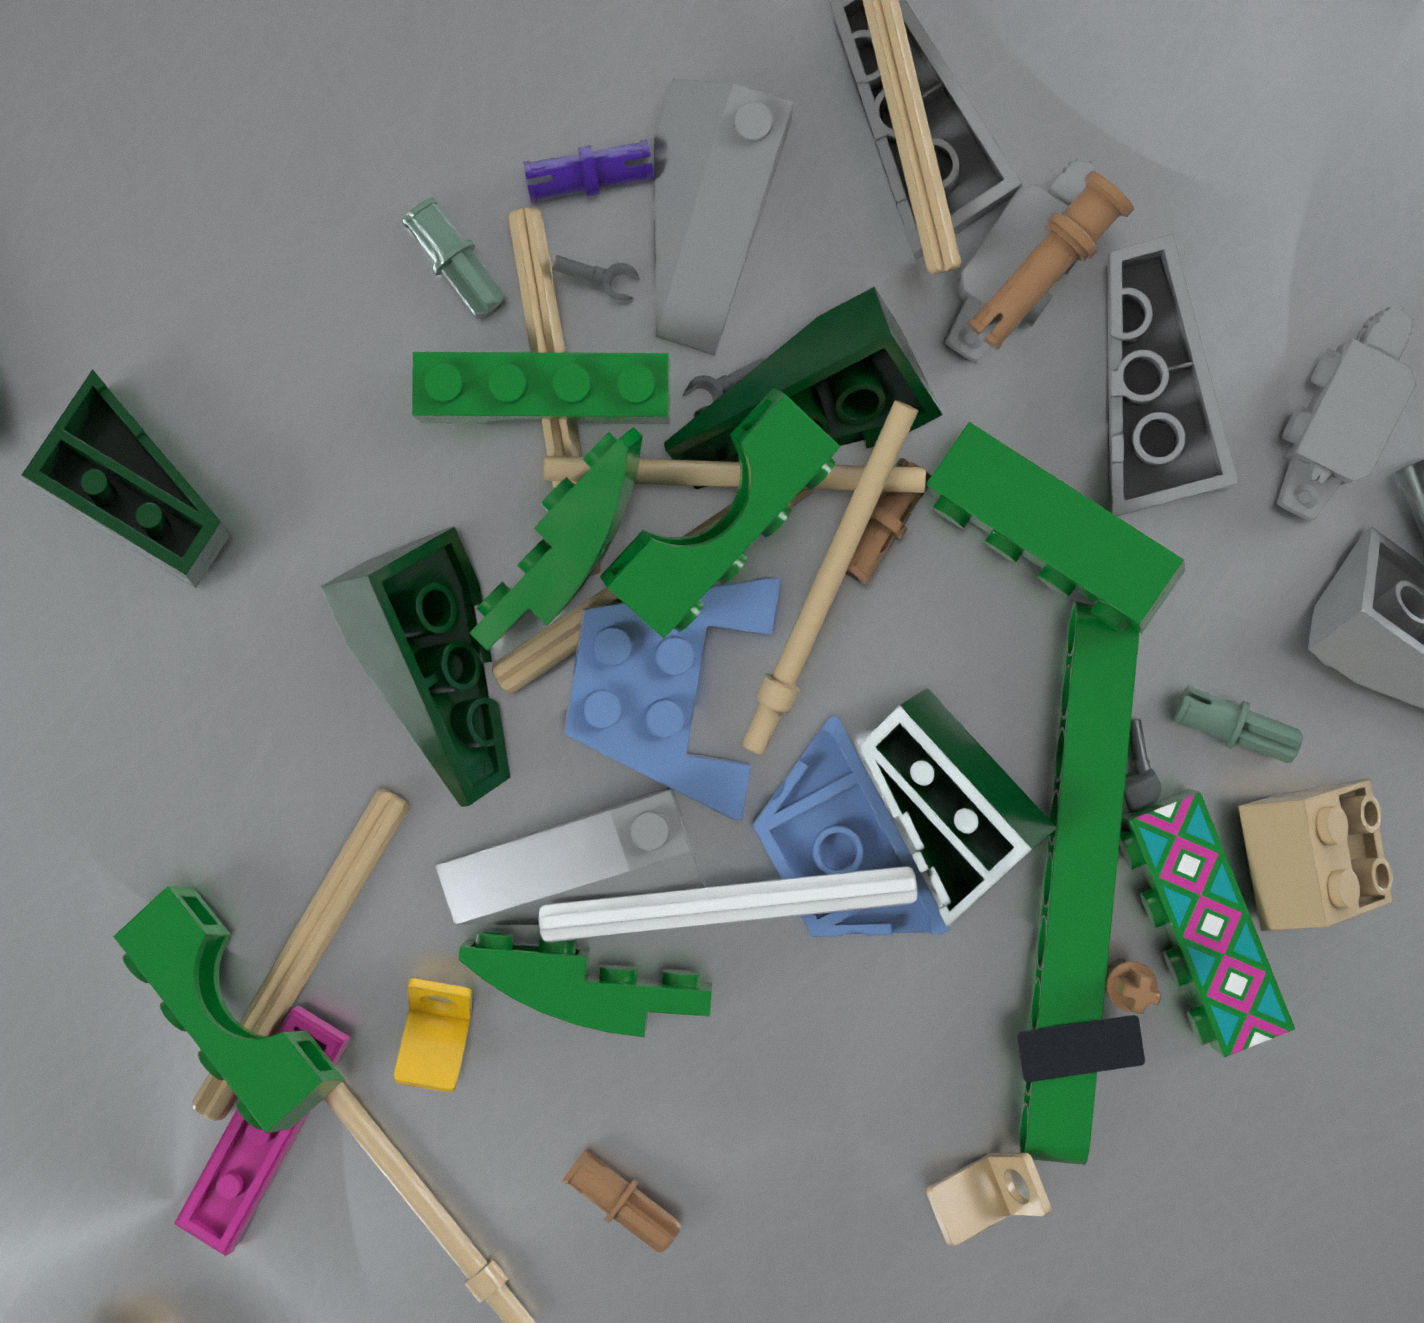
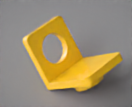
[394,978,472,1093]

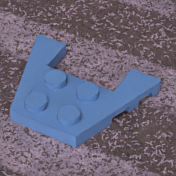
[564,577,781,821]

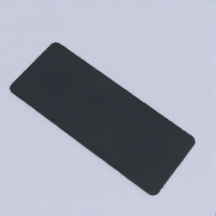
[1017,1015,1145,1082]

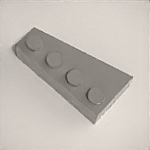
[829,0,1023,261]
[1107,233,1239,516]

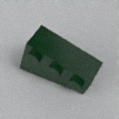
[21,369,230,588]
[859,688,1057,927]

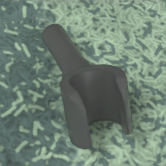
[552,255,639,305]
[683,357,764,417]
[1124,719,1162,811]

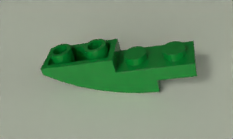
[470,427,643,651]
[459,931,712,1037]

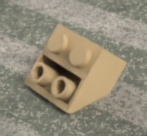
[1238,779,1393,931]

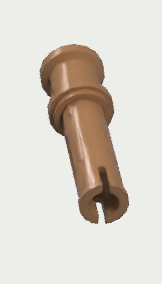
[967,171,1134,350]

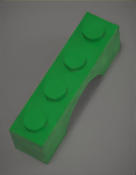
[412,352,671,424]
[600,388,841,639]
[113,886,345,1133]

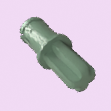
[402,197,504,317]
[1173,684,1303,763]

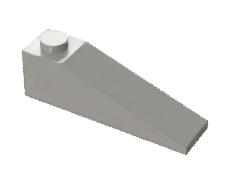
[435,788,706,925]

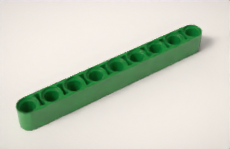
[1020,601,1140,1165]

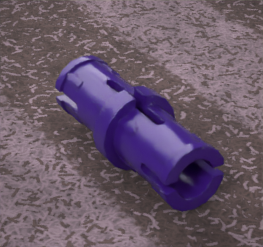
[523,139,654,203]

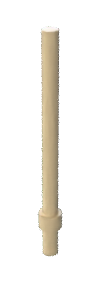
[741,400,918,755]
[544,456,926,493]
[324,1082,535,1323]

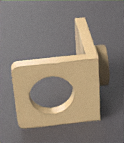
[927,1153,1052,1246]

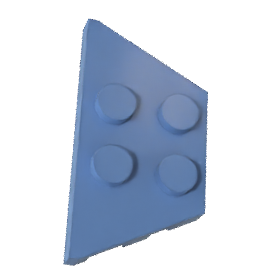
[753,714,951,937]

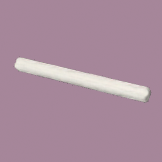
[539,866,917,942]

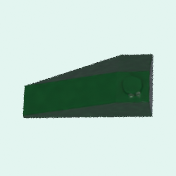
[664,286,943,490]
[321,526,511,807]

